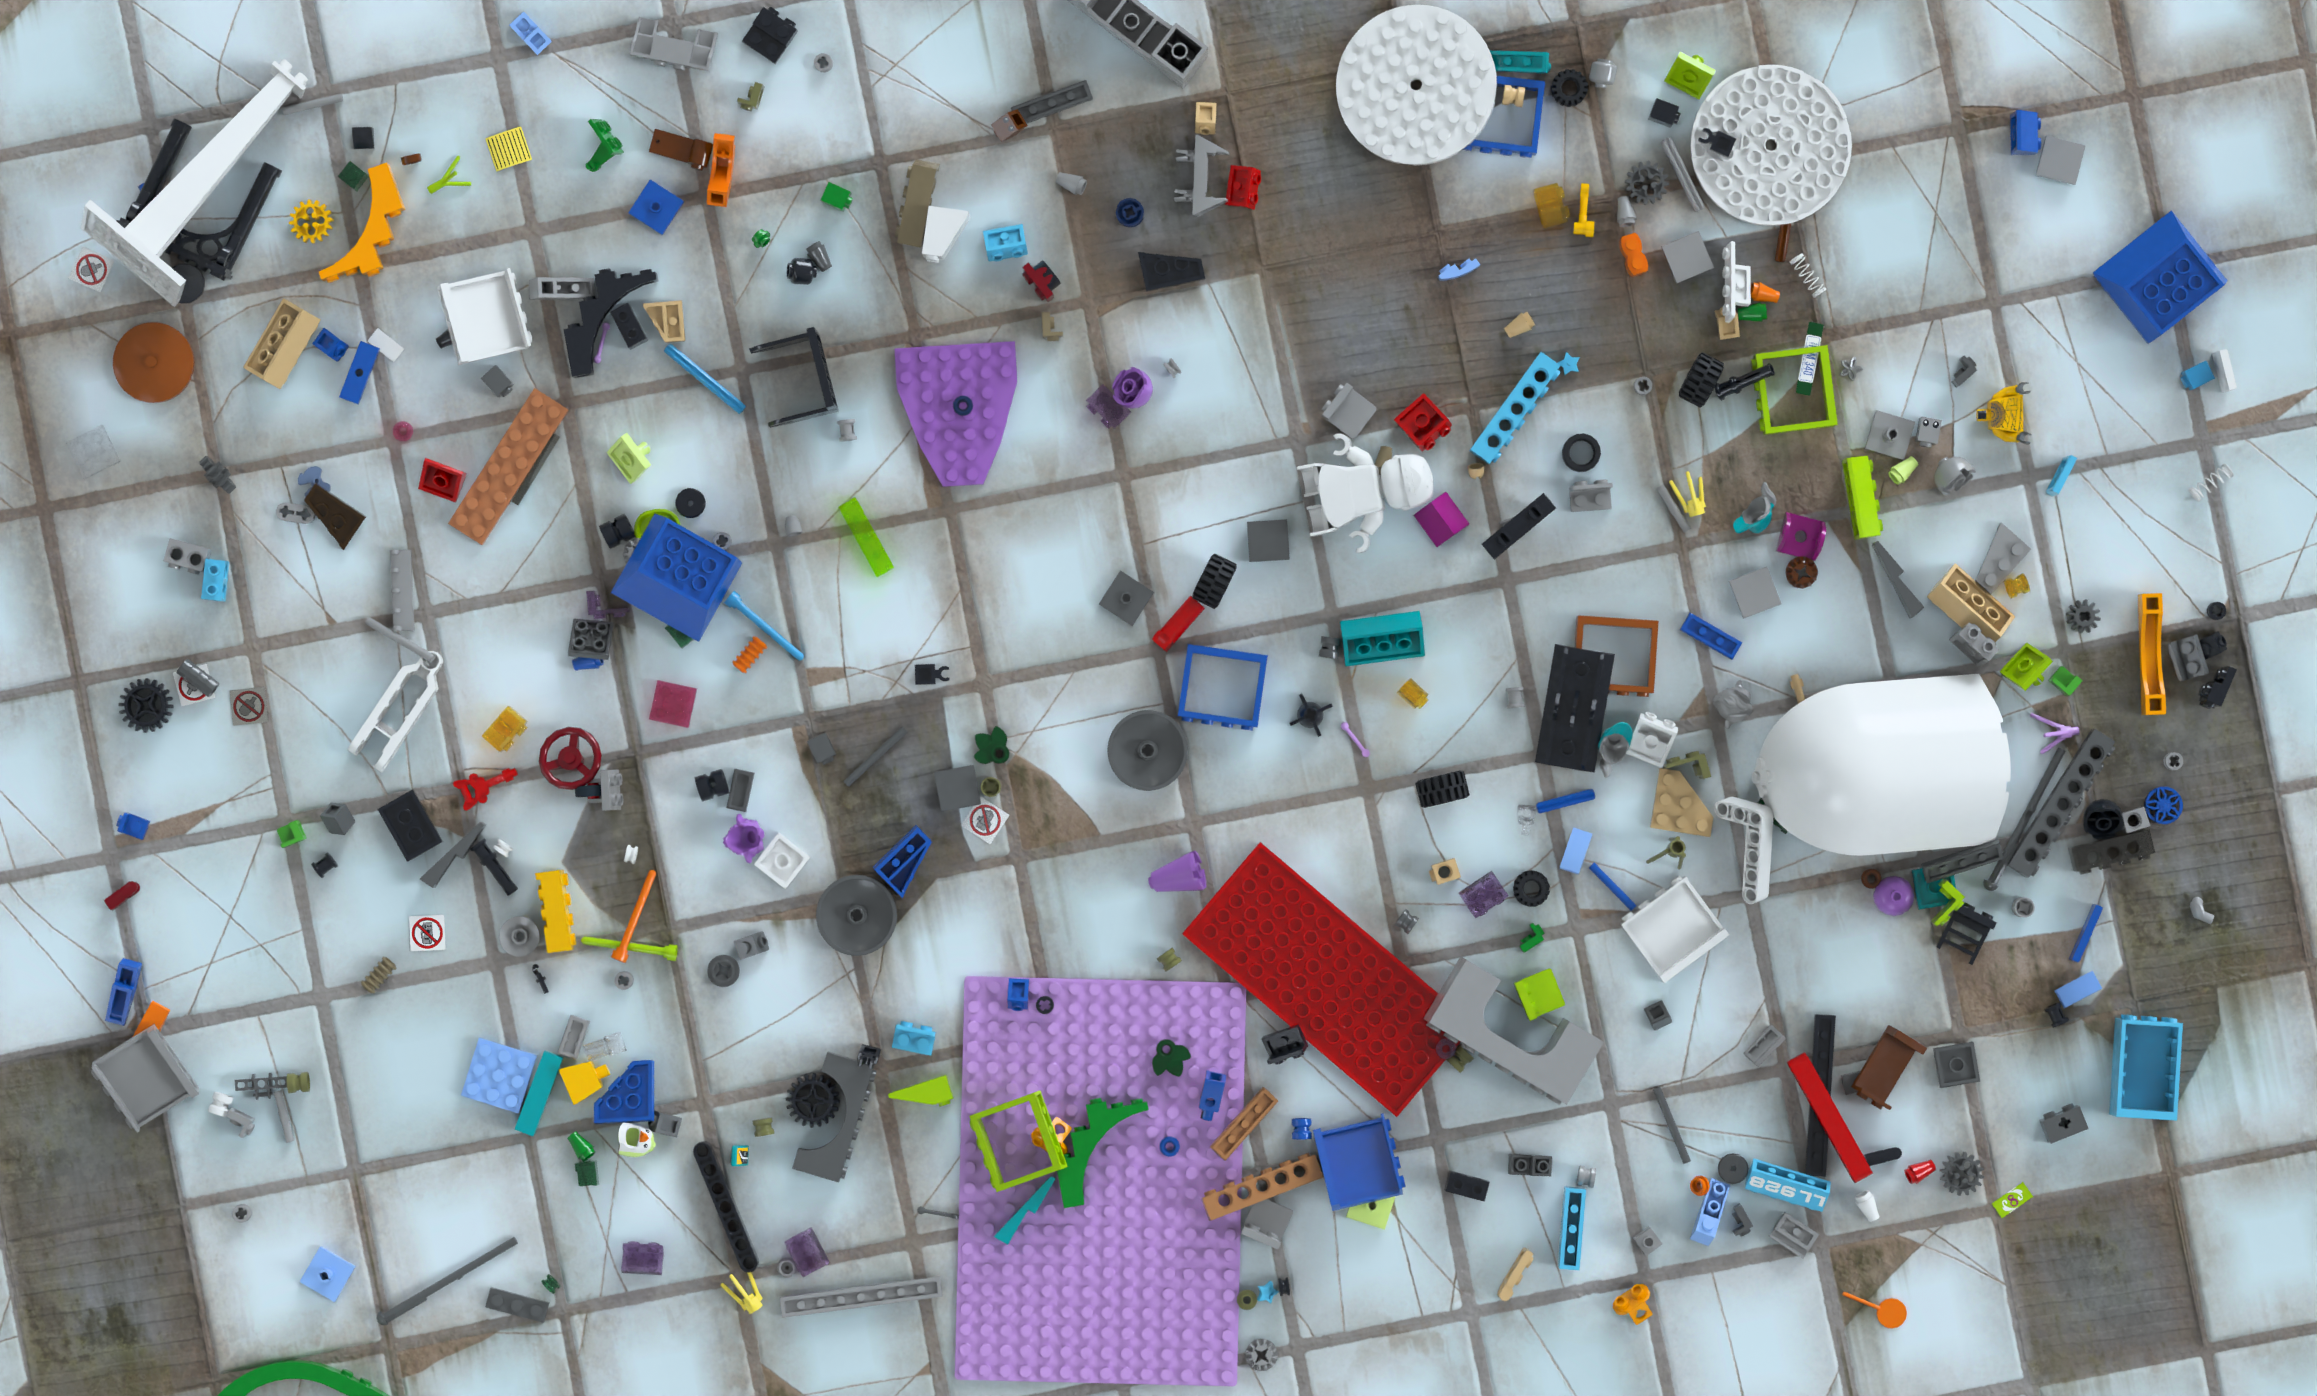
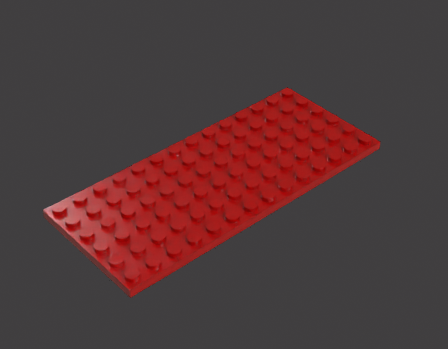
[1182,842,1461,1117]

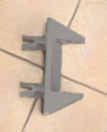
[1174,135,1230,217]

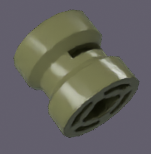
[981,777,1001,797]
[1446,1045,1474,1073]
[287,1072,310,1093]

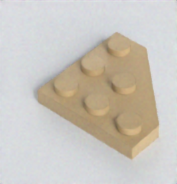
[1650,768,1713,837]

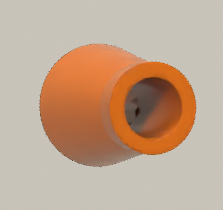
[1751,282,1780,303]

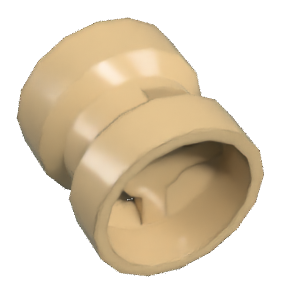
[1502,85,1525,107]

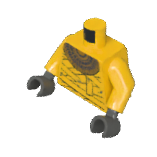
[1976,382,2031,445]

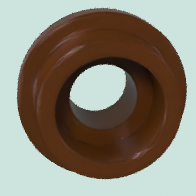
[1861,869,1882,889]

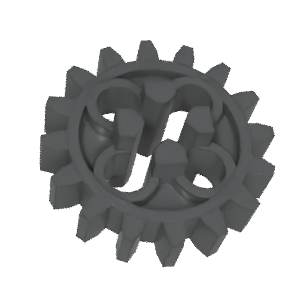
[1625,161,1669,205]
[199,456,236,494]
[1939,1152,1984,1196]

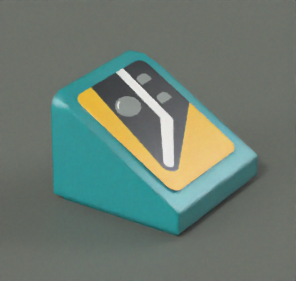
[731,1145,749,1166]

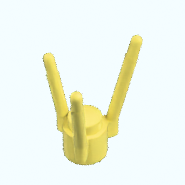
[1669,471,1706,517]
[721,1272,763,1314]

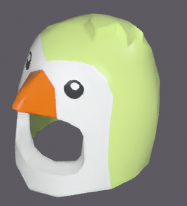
[618,1122,656,1157]

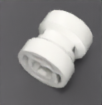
[208,1092,233,1117]

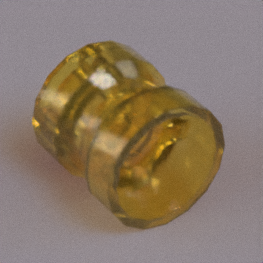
[2004,573,2030,599]

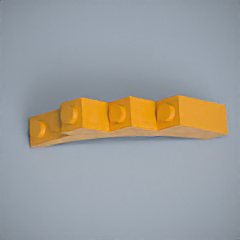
[319,162,405,283]

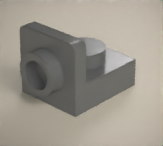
[1952,355,1977,388]
[648,1110,682,1138]
[1732,1203,1753,1237]

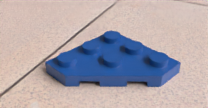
[594,1060,654,1124]

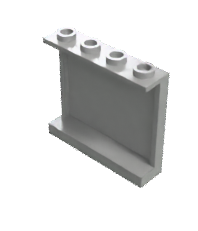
[91,1024,199,1132]

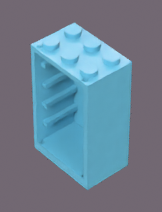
[2109,1014,2183,1121]

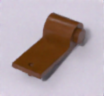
[649,129,713,171]

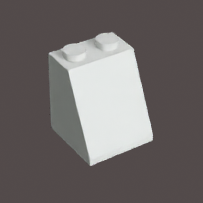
[922,206,970,263]

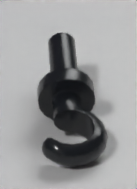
[532,964,549,994]

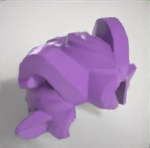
[723,814,765,863]

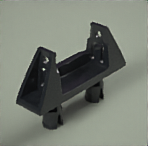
[1481,493,1556,560]

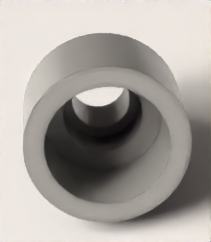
[785,515,803,537]

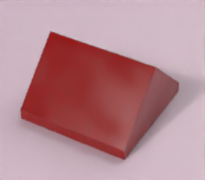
[418,458,467,503]

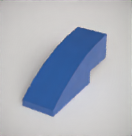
[105,958,142,1026]

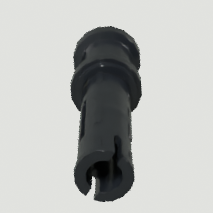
[1714,363,1775,401]
[470,838,518,896]

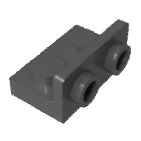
[2168,635,2209,682]

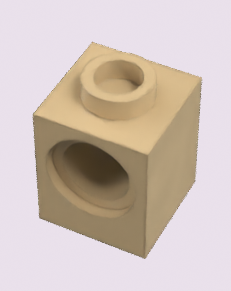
[1429,858,1461,885]

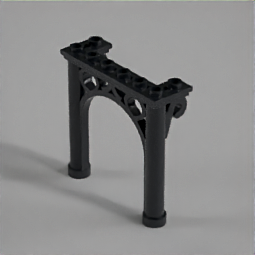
[116,118,282,281]

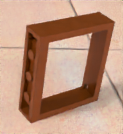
[1575,615,1659,697]

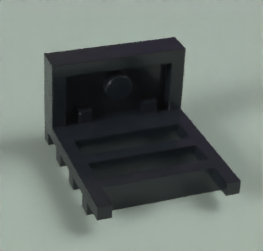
[1936,903,1997,965]

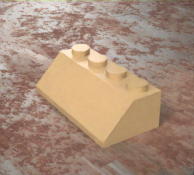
[243,298,320,389]
[1927,563,2015,642]

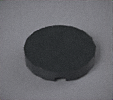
[172,264,205,304]

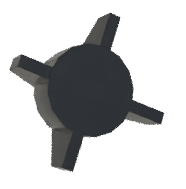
[1289,694,1333,737]

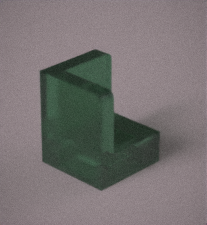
[575,1160,599,1186]

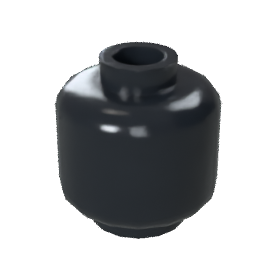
[786,258,817,285]

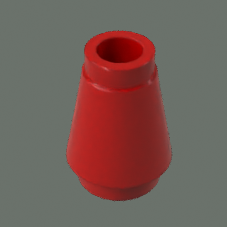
[1904,1160,1936,1184]

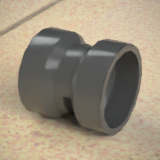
[1319,636,1341,659]

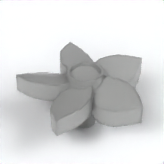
[1840,357,1863,381]

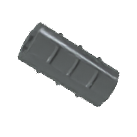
[176,659,220,697]

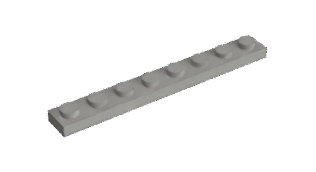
[780,1276,943,1318]

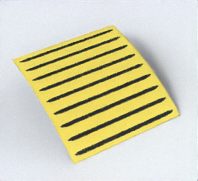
[485,127,532,171]

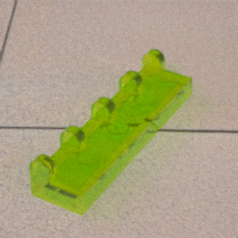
[838,497,895,577]

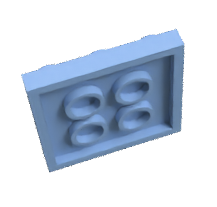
[461,1038,538,1114]

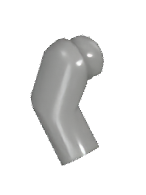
[2190,897,2214,924]

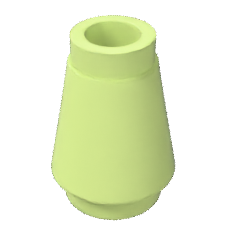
[1888,456,1919,485]

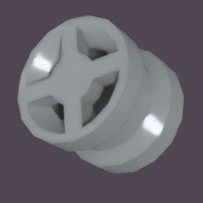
[1577,1166,1596,1188]

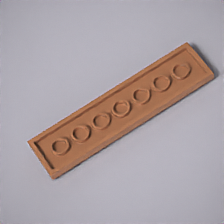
[448,388,569,545]

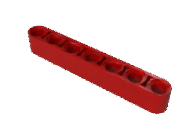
[1787,1052,1873,1183]

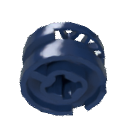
[1116,198,1144,228]

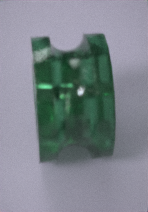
[541,1274,561,1294]

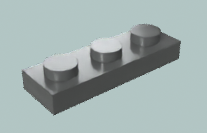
[485,1287,550,1323]

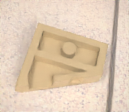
[643,300,686,343]

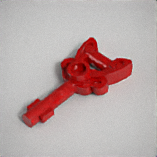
[453,768,518,811]

